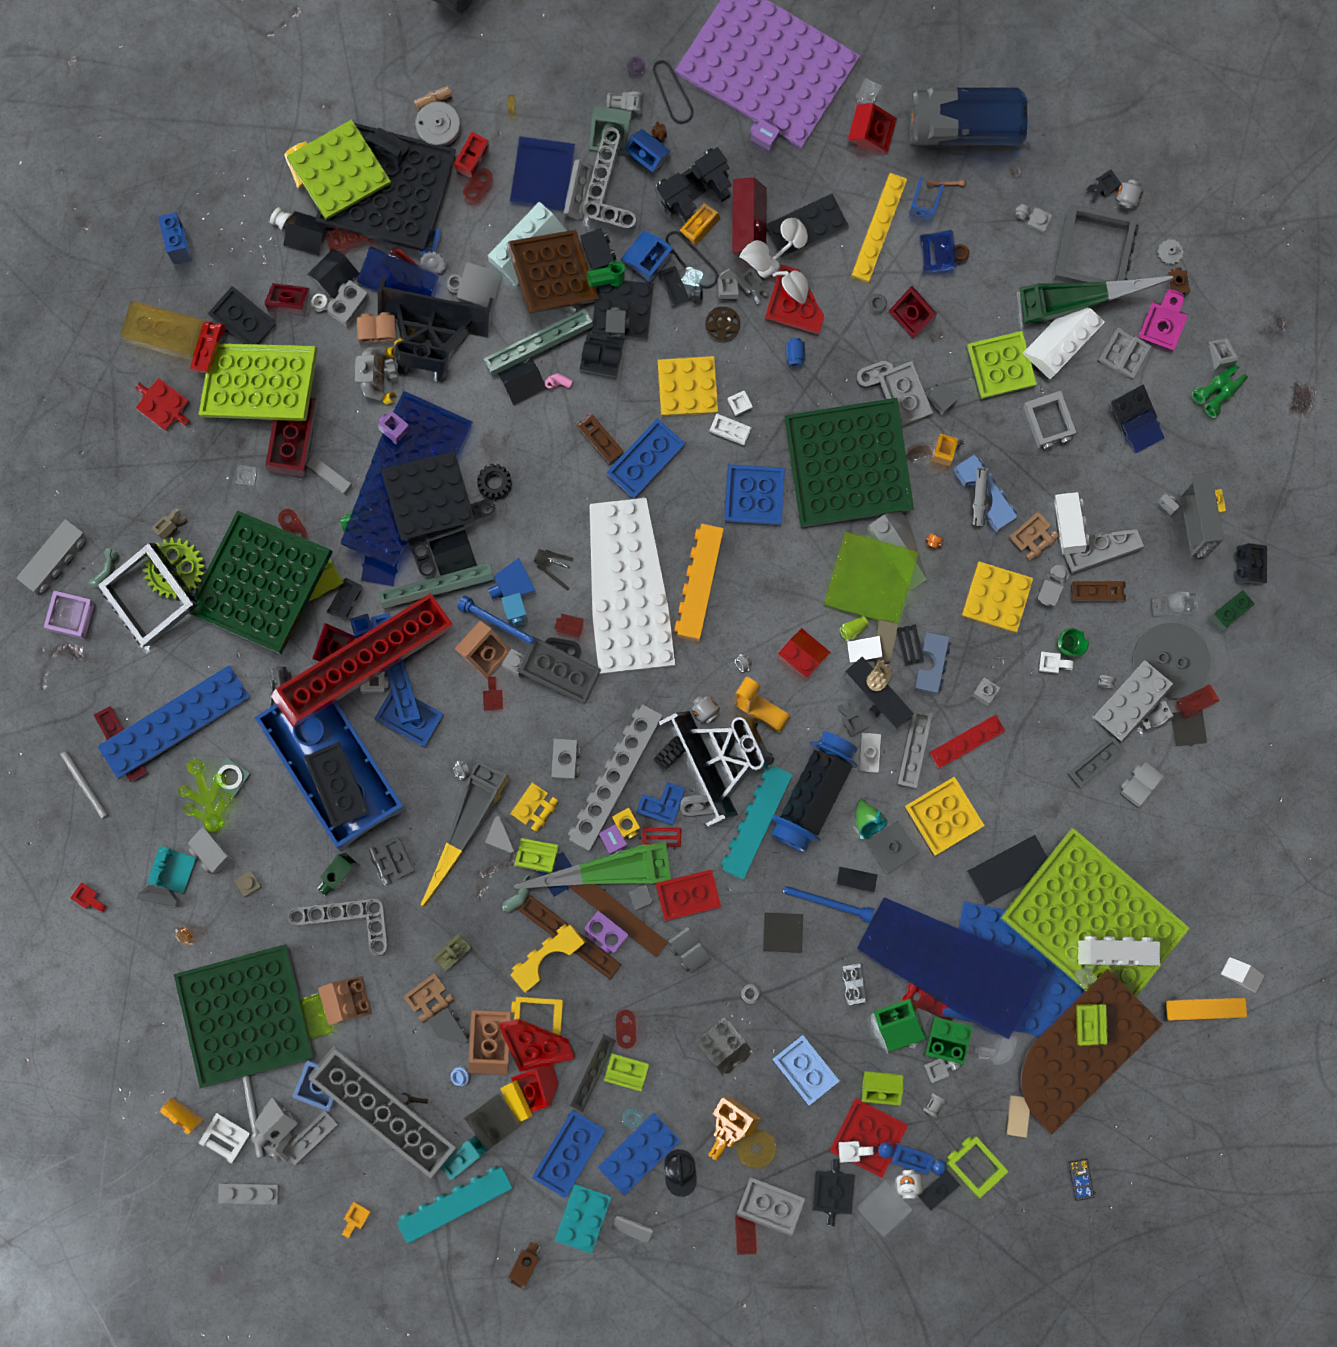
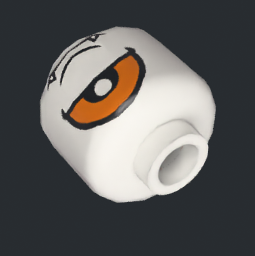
[896,1170,923,1199]

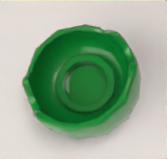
[1058,628,1089,657]

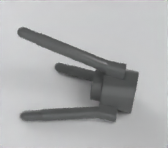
[269,666,291,708]

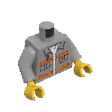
[355,346,396,405]

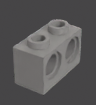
[327,280,369,327]

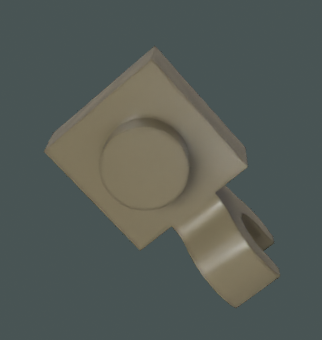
[151,508,186,540]

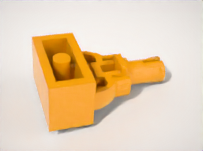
[708,1097,762,1161]

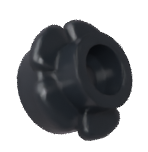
[689,286,703,304]

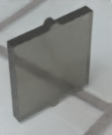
[1172,709,1207,747]

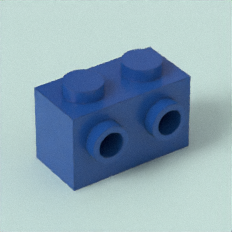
[624,129,671,172]

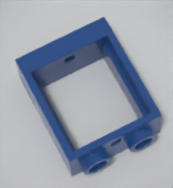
[158,212,192,265]

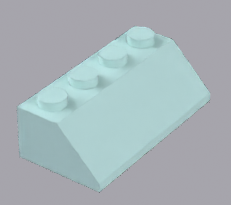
[488,202,567,286]

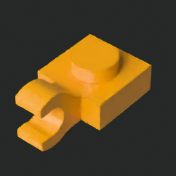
[342,1202,371,1238]

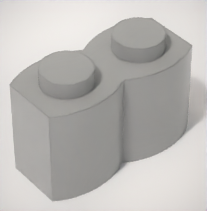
[1121,762,1164,807]

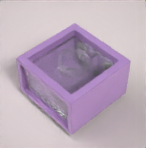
[44,591,95,640]

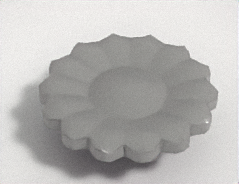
[1157,239,1184,265]
[420,251,446,275]

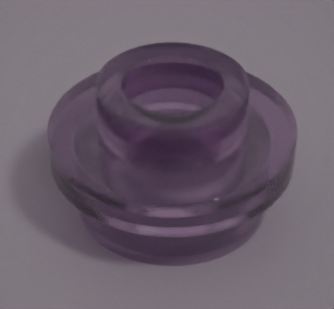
[627,56,645,75]

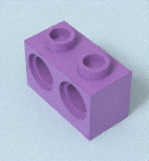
[584,911,629,954]

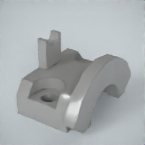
[1142,697,1174,731]

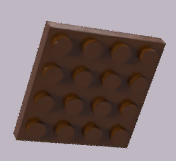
[506,230,599,314]

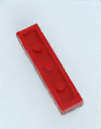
[929,715,1005,769]

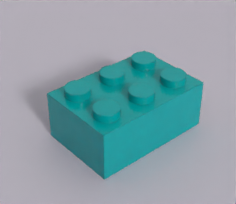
[554,1184,612,1254]

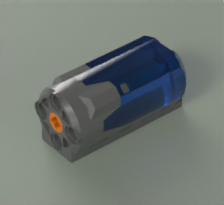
[910,87,1028,146]

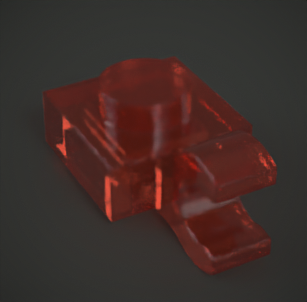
[483,676,503,711]

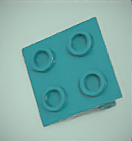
[147,846,196,894]

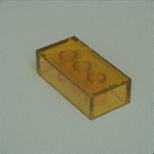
[120,301,204,360]

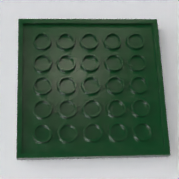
[785,398,914,527]
[189,510,333,655]
[173,944,314,1088]

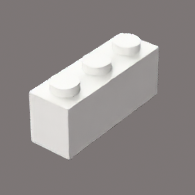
[1054,492,1089,555]

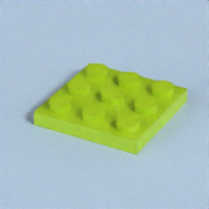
[967,331,1037,399]

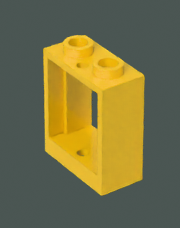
[511,997,563,1036]

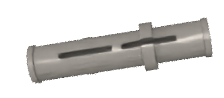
[972,467,989,526]

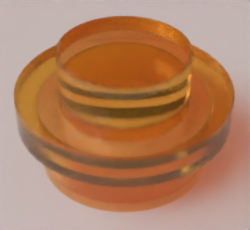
[175,926,193,944]

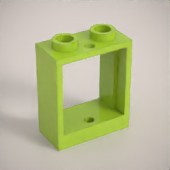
[946,1136,1009,1198]

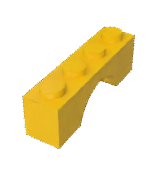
[510,924,586,993]

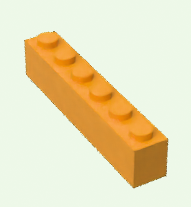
[674,524,724,642]

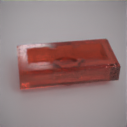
[1176,684,1220,719]
[735,1214,757,1255]

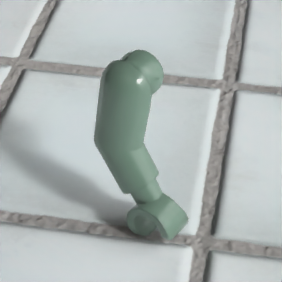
[89,548,118,589]
[502,875,530,913]

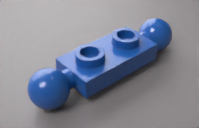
[878,1142,947,1175]

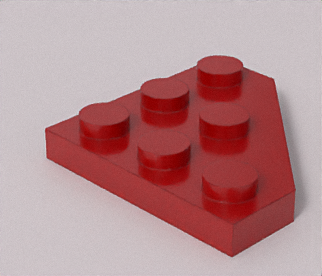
[765,264,825,335]
[499,1019,575,1072]

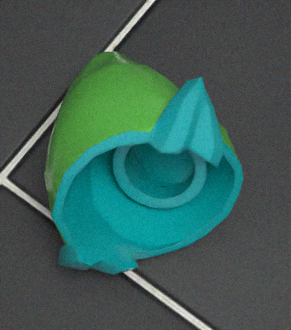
[856,799,888,839]

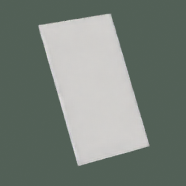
[847,636,882,662]

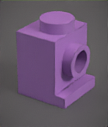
[378,411,409,444]

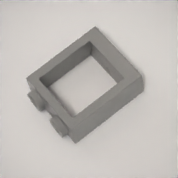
[1023,391,1076,449]

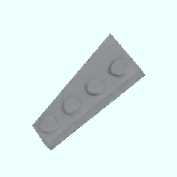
[1058,529,1144,574]

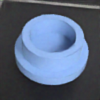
[451,1066,470,1086]

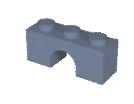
[914,632,952,695]

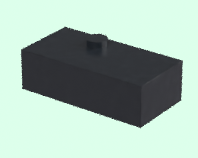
[843,656,914,733]

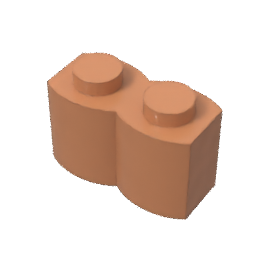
[357,312,397,343]

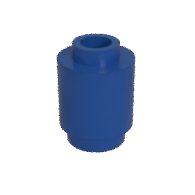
[786,338,806,367]

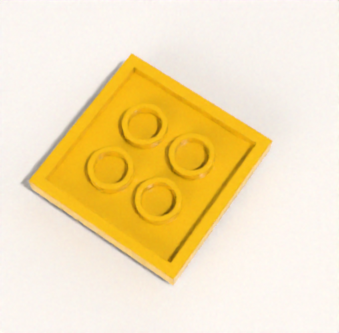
[658,356,718,417]
[962,562,1033,633]
[905,777,985,856]

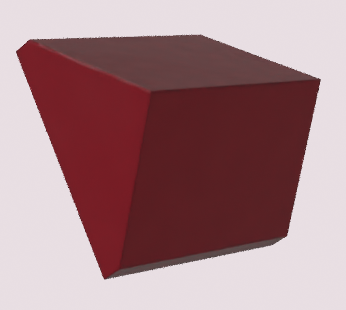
[265,283,309,316]
[889,286,937,338]
[312,623,355,664]

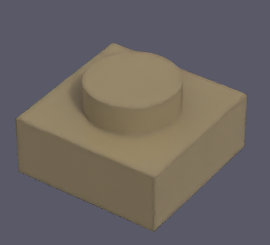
[234,870,261,897]

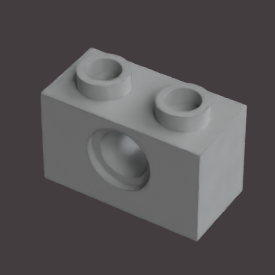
[551,739,581,781]

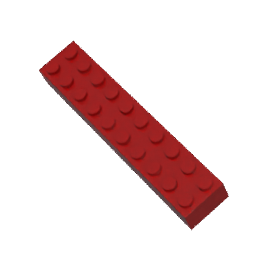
[271,593,453,728]

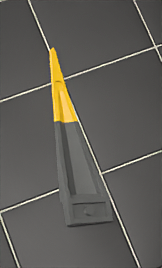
[421,760,510,908]

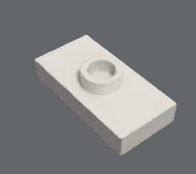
[709,414,752,446]
[859,733,881,773]

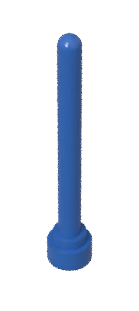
[458,596,535,644]
[783,886,875,923]

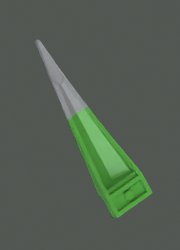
[514,841,671,889]

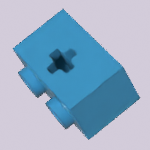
[501,593,528,627]

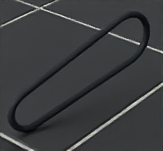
[653,60,694,123]
[665,231,718,288]

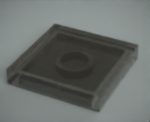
[763,912,803,953]

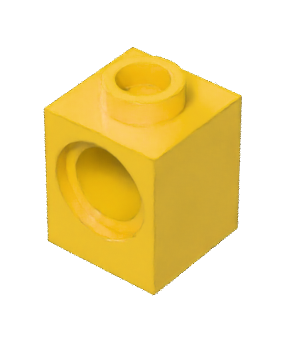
[612,808,640,840]

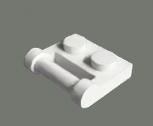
[199,1113,251,1164]

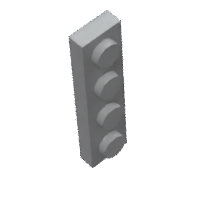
[897,709,933,789]

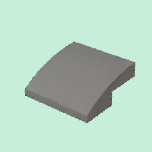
[456,262,502,308]
[1098,327,1151,379]

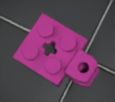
[1139,289,1188,350]

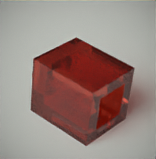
[554,614,584,640]

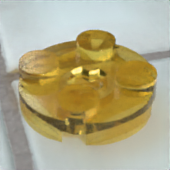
[737,1129,776,1169]

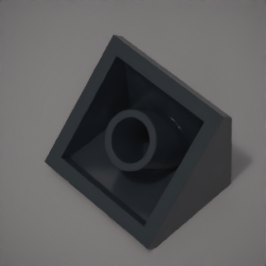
[283,211,329,257]
[307,248,360,299]
[497,357,547,406]
[429,530,477,576]

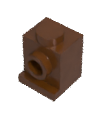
[1166,267,1191,298]

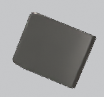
[628,884,653,910]

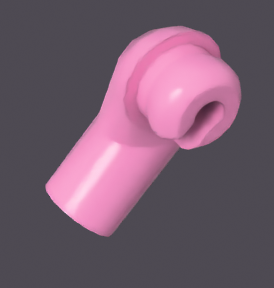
[545,373,574,389]

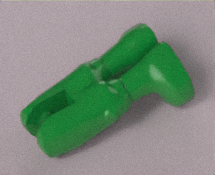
[1191,365,1248,418]

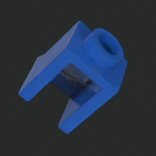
[420,229,442,255]

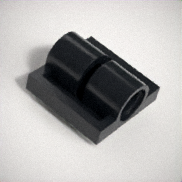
[579,333,624,378]

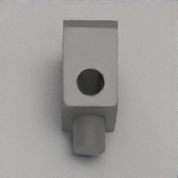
[253,1097,298,1147]

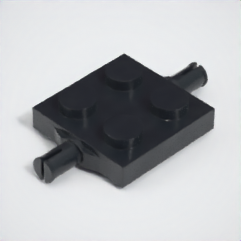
[812,1158,855,1227]

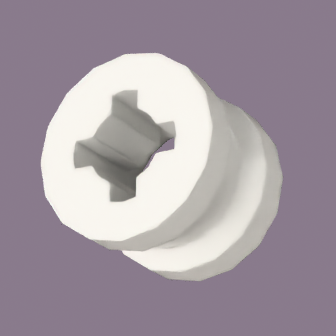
[269,207,292,231]

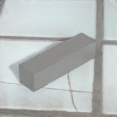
[306,456,352,495]

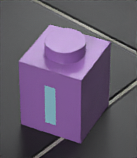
[750,119,780,151]
[599,824,627,855]

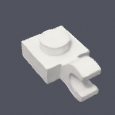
[1039,652,1073,674]
[839,1141,873,1162]

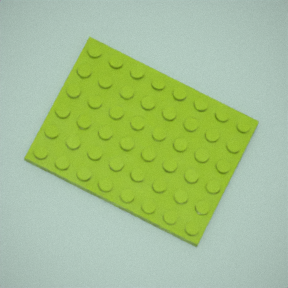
[1001,828,1190,997]

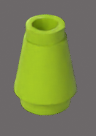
[839,616,869,641]

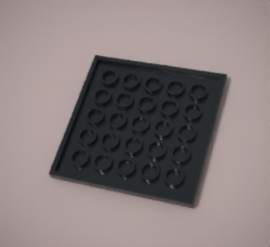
[315,123,456,252]

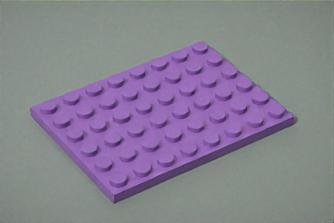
[675,0,860,149]

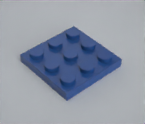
[724,464,785,525]

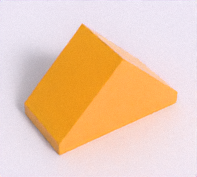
[932,433,958,467]

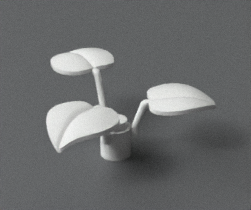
[739,218,808,304]

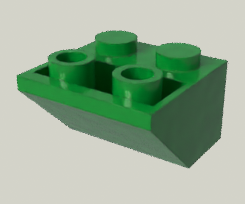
[874,999,927,1052]
[926,1017,973,1065]

